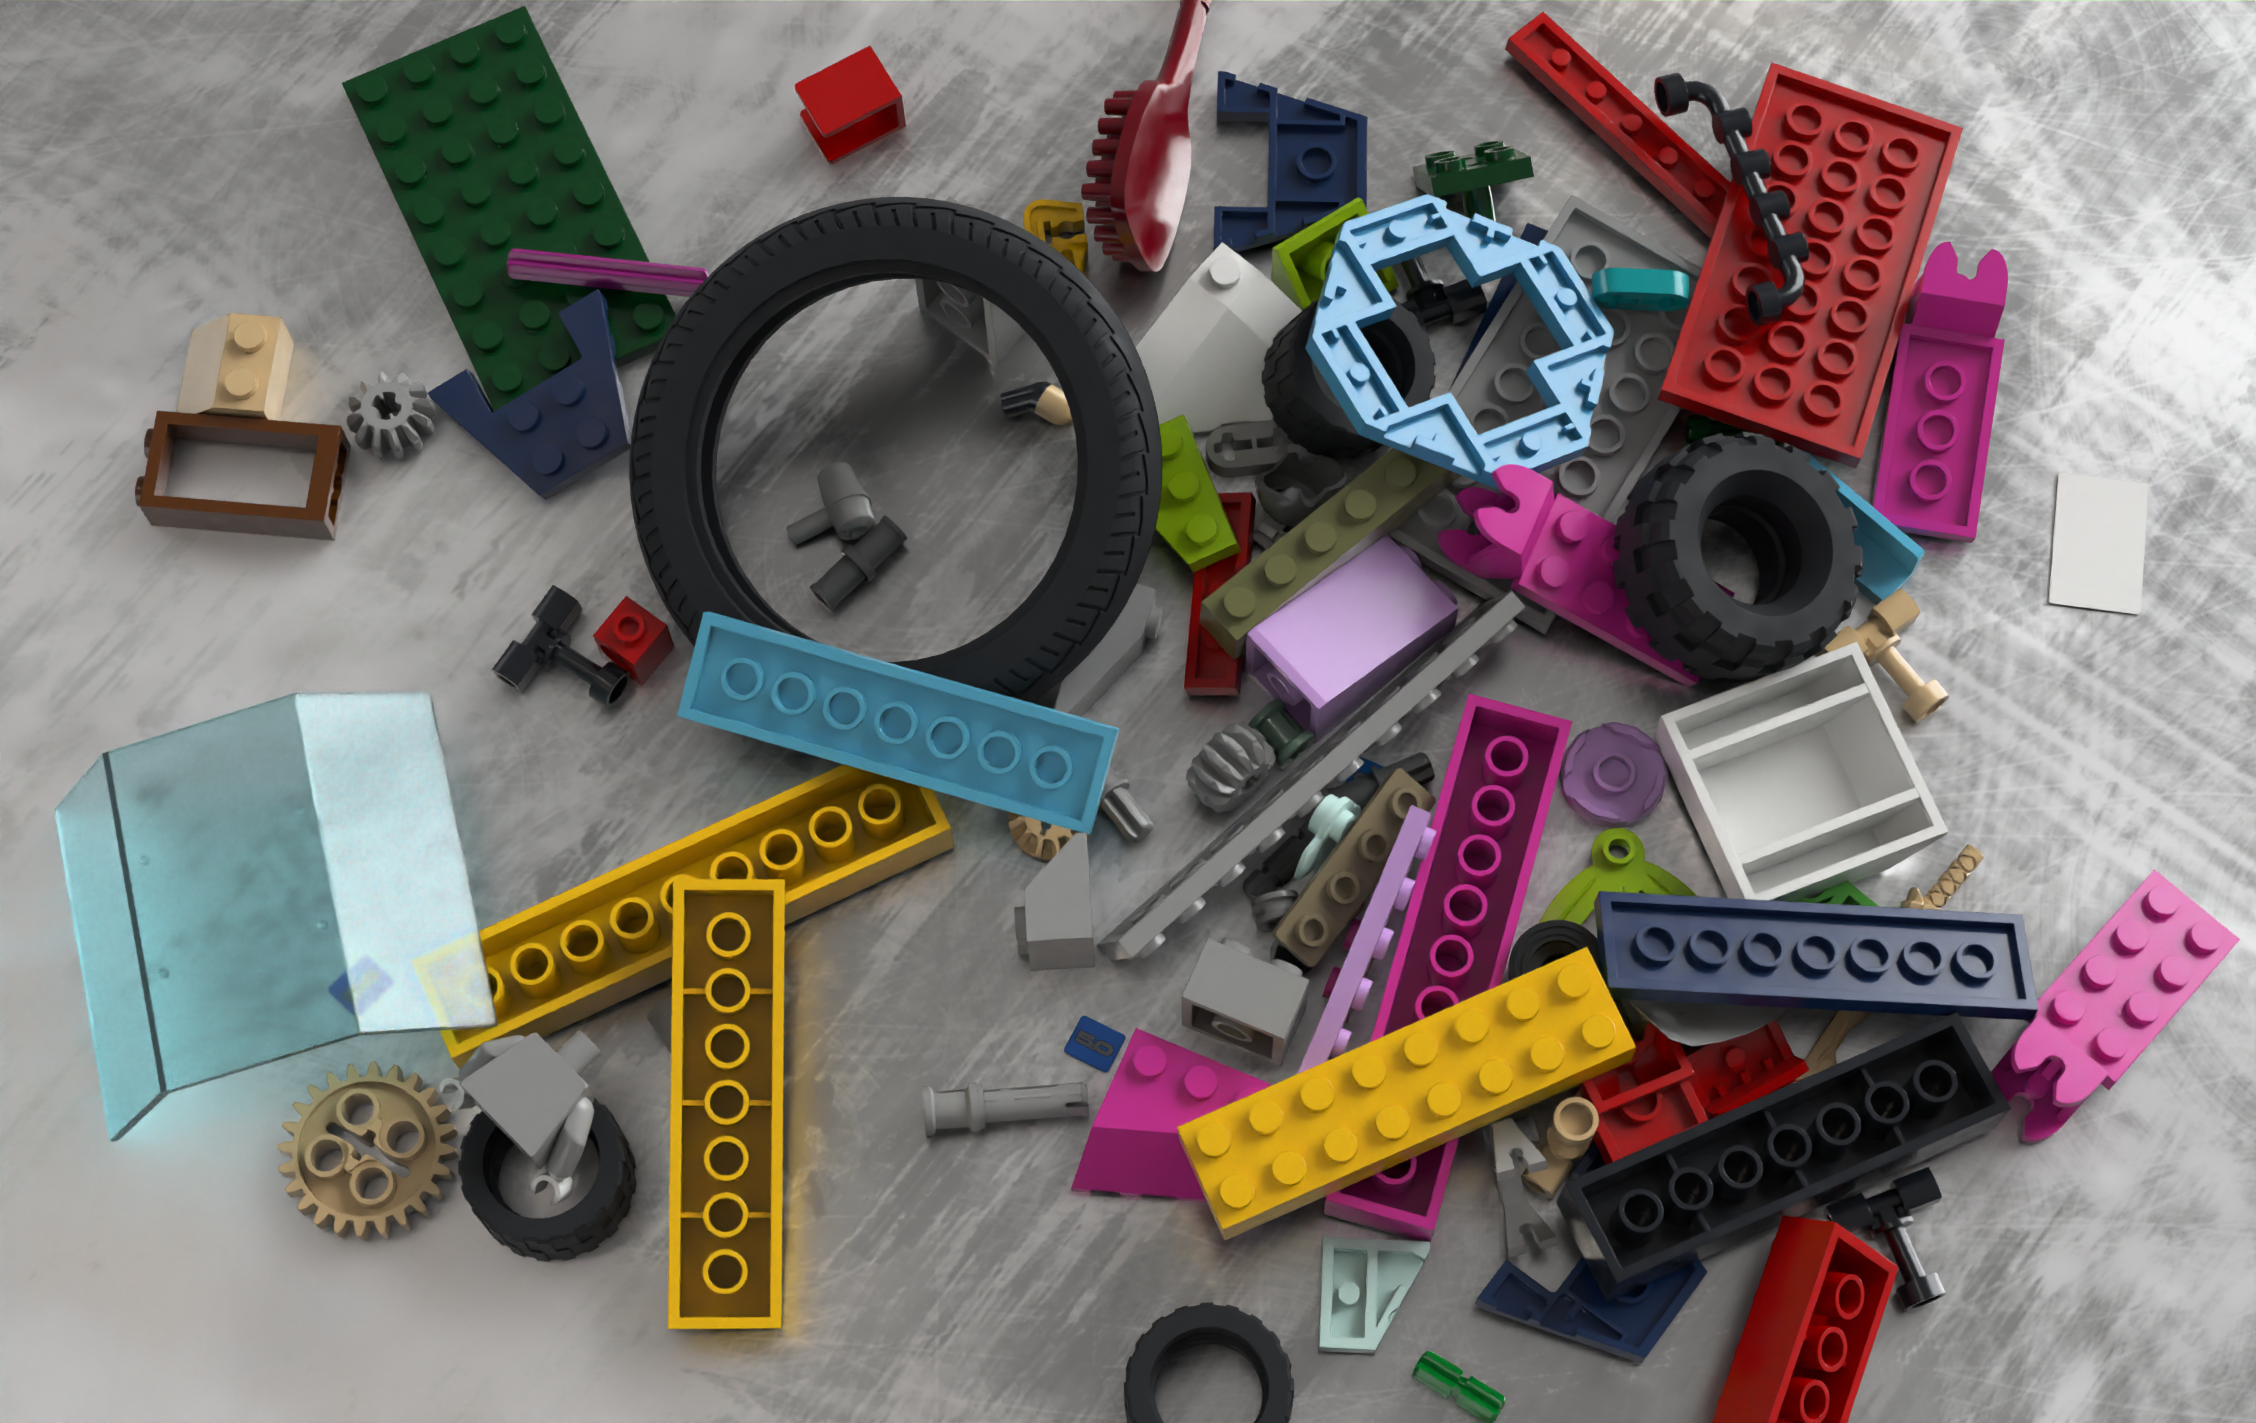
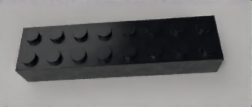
[1556,1012,2011,1301]

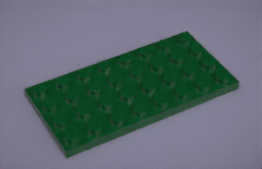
[342,6,676,411]

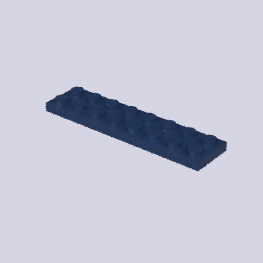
[1594,891,2039,1020]

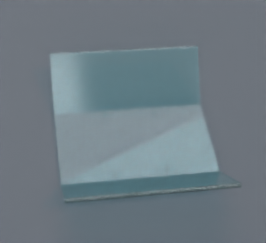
[54,692,498,1142]

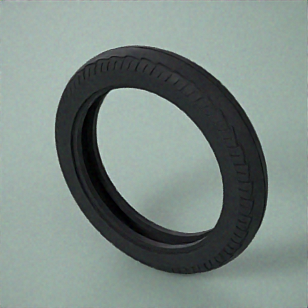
[629,197,1162,703]

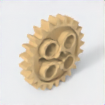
[277,1061,460,1241]

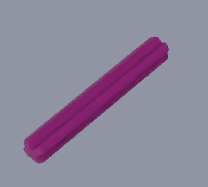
[507,248,709,297]

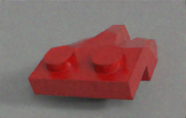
[1579,1022,1708,1165]

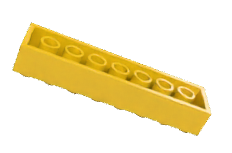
[668,879,785,1329]
[1177,947,1636,1241]

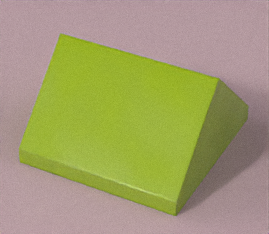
[1271,197,1399,311]

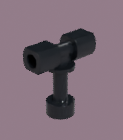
[1400,256,1487,330]
[492,585,631,708]
[1823,1167,1946,1311]

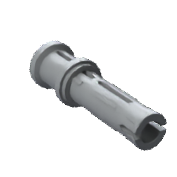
[922,1081,1089,1136]

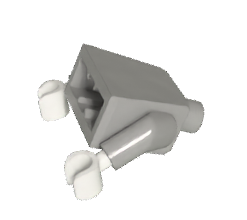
[440,1030,602,1206]

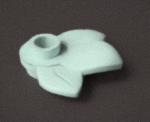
[1294,794,1361,880]

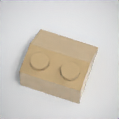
[176,313,294,421]

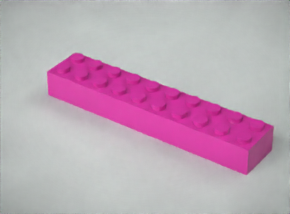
[1324,693,1573,1243]

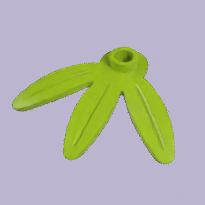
[1539,828,1698,925]

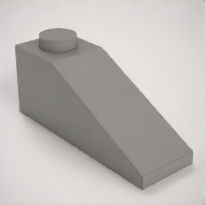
[1054,584,1164,717]

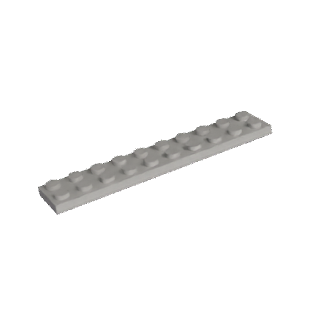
[1097,591,1525,961]

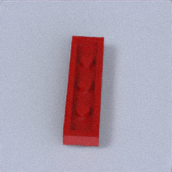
[1184,492,1256,695]

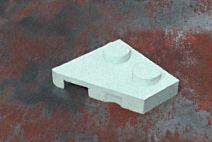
[1319,1237,1430,1354]

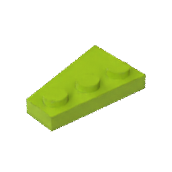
[1155,414,1241,572]

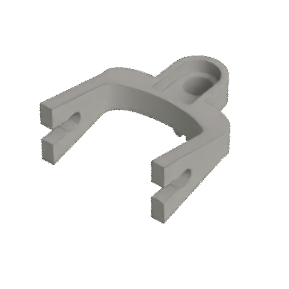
[1481,1114,1558,1258]

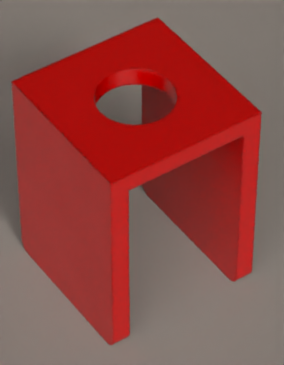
[795,45,906,164]

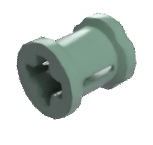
[1248,698,1316,769]

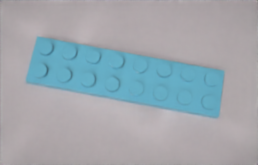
[677,611,1120,835]

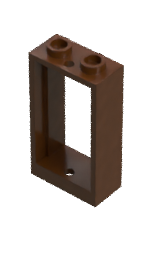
[135,411,351,541]

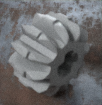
[346,371,436,460]
[1186,721,1276,813]

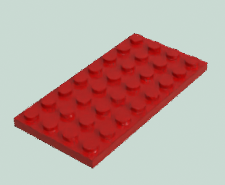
[1657,62,1963,469]

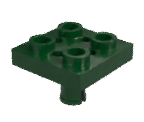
[1412,140,1534,222]

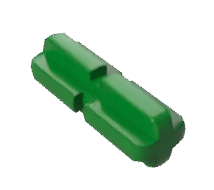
[1413,1350,1506,1423]

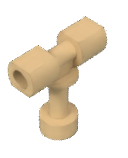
[1815,588,1949,723]
[1521,1089,1599,1199]

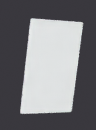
[2049,472,2149,615]

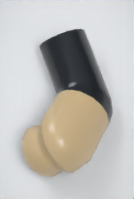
[1000,381,1073,425]

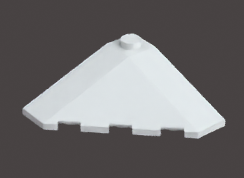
[1136,242,1342,436]

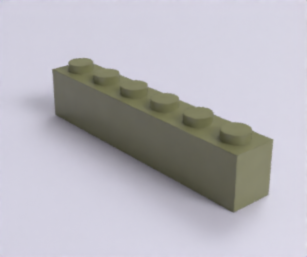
[1199,448,1462,660]

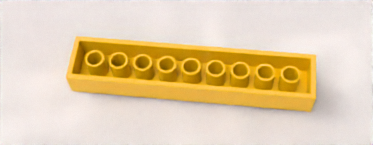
[410,764,955,1070]

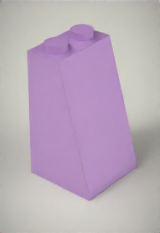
[1245,535,1458,744]

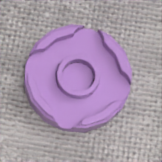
[1560,722,1668,828]

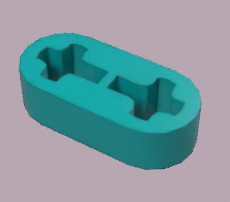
[1592,268,1689,311]

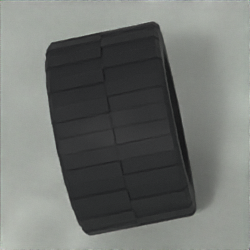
[1262,297,1436,460]
[458,1097,637,1262]
[1124,1302,1294,1423]

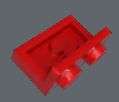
[1684,1020,1810,1120]

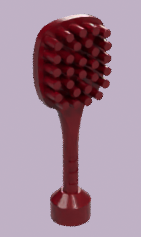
[1081,0,1212,272]

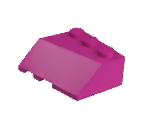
[1071,1028,1272,1202]

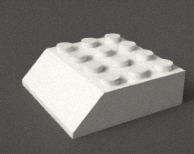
[1654,642,1948,902]

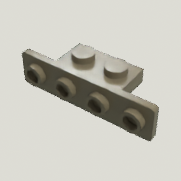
[1272,768,1436,967]

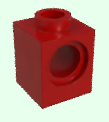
[593,596,675,686]

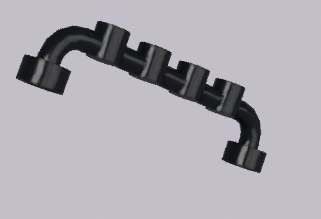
[1654,73,1809,326]

